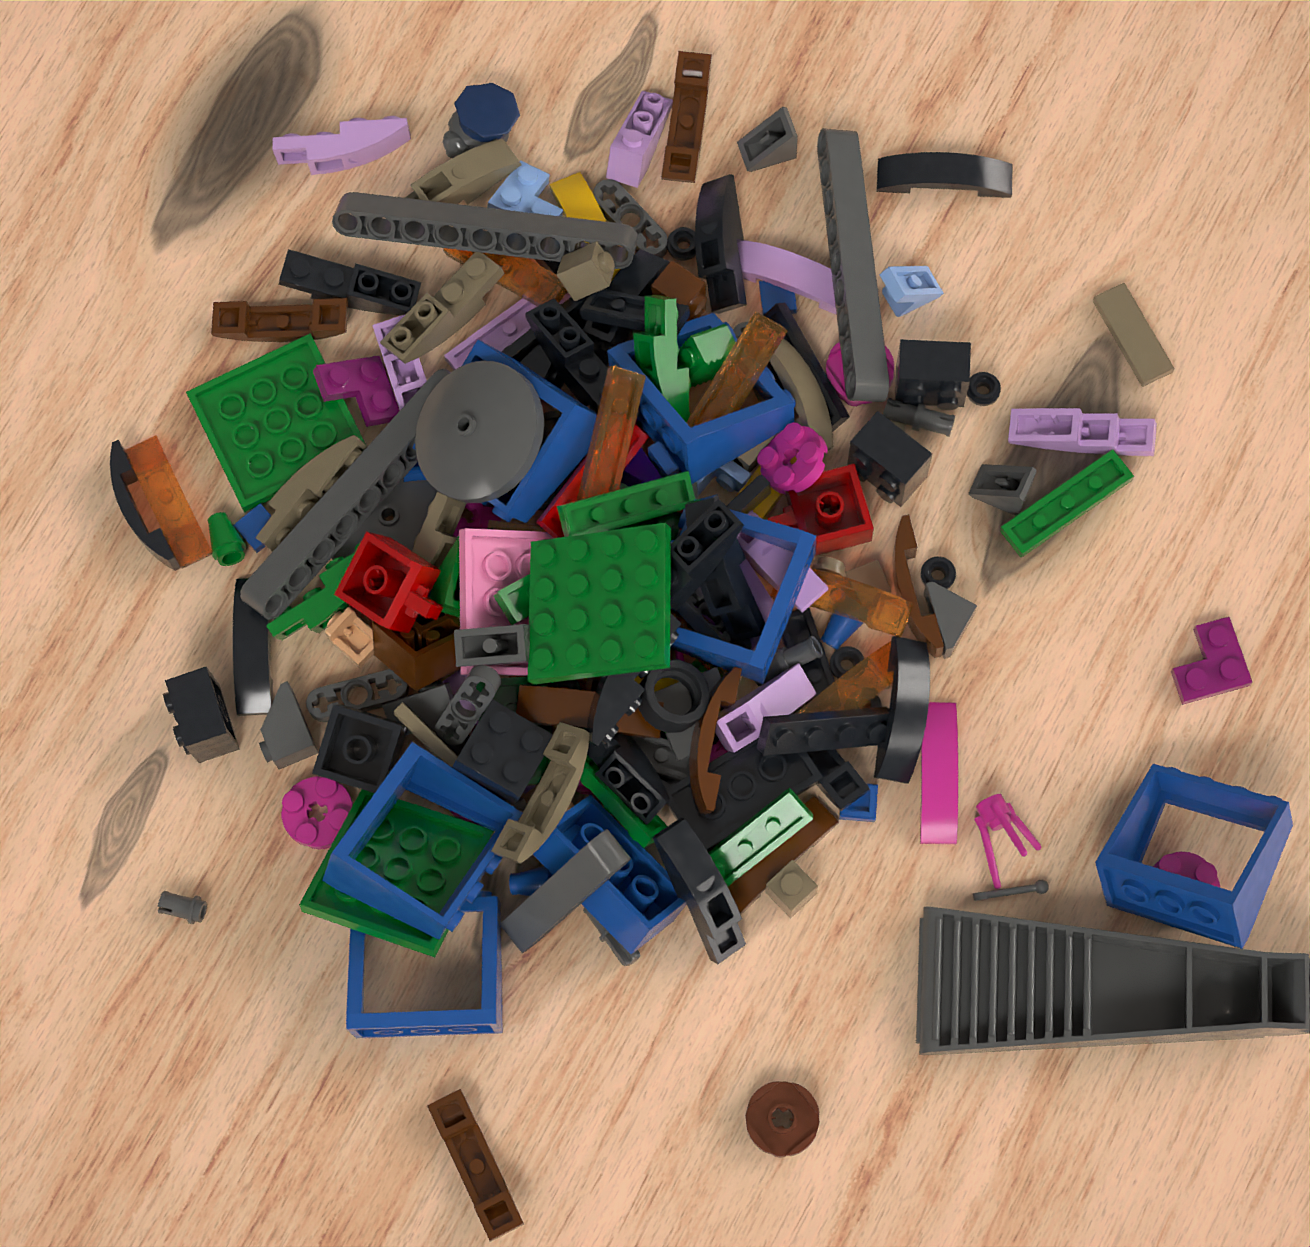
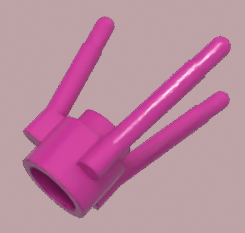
[974,794,1041,889]

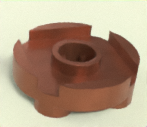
[745,1081,820,1158]

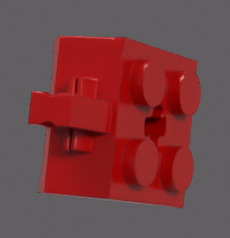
[768,464,874,556]
[334,531,443,633]

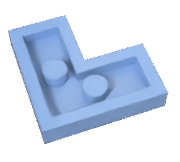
[487,160,563,217]

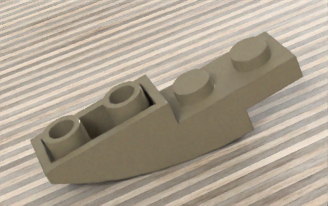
[405,138,522,223]
[380,252,505,364]
[256,435,367,552]
[412,492,467,568]

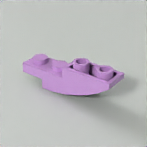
[273,116,411,175]

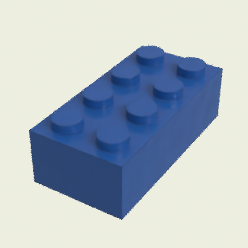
[533,795,687,954]

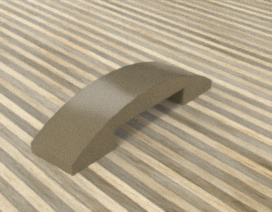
[744,330,833,451]
[491,722,590,864]

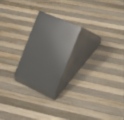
[737,107,798,172]
[968,464,1037,516]
[923,582,977,659]

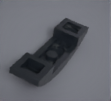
[876,152,1013,198]
[110,440,181,571]
[233,578,273,716]
[874,636,930,784]
[791,705,870,811]

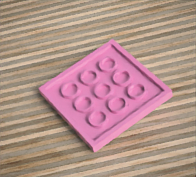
[459,528,553,676]

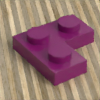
[313,355,400,427]
[1171,617,1253,705]

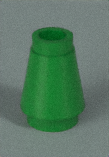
[207,512,246,566]

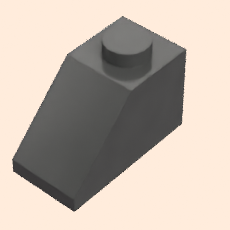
[454,624,530,667]
[259,681,318,770]

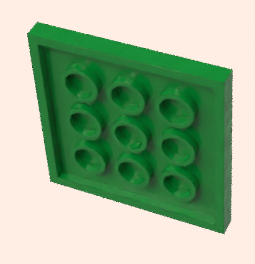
[186,333,367,513]
[528,523,671,684]
[299,789,494,958]

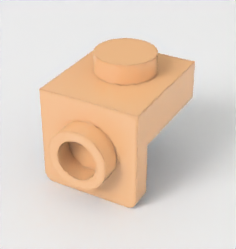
[325,607,374,668]

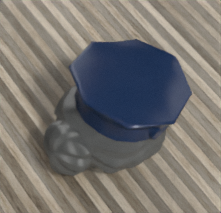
[442,83,520,158]

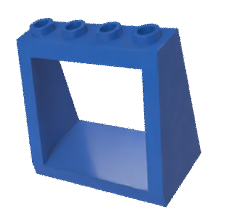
[607,313,796,484]
[412,340,611,523]
[670,499,816,684]
[322,742,523,940]
[1095,764,1293,949]
[346,891,503,1038]

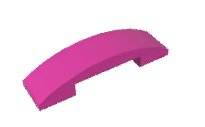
[920,702,958,845]

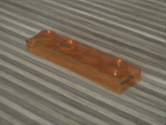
[443,248,567,306]
[686,311,788,428]
[577,366,646,501]

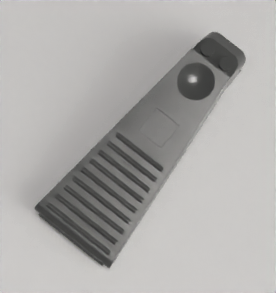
[916,907,1310,1055]

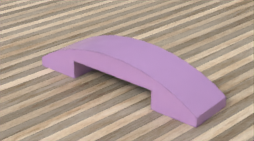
[737,240,836,314]

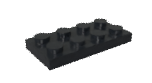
[666,738,823,852]

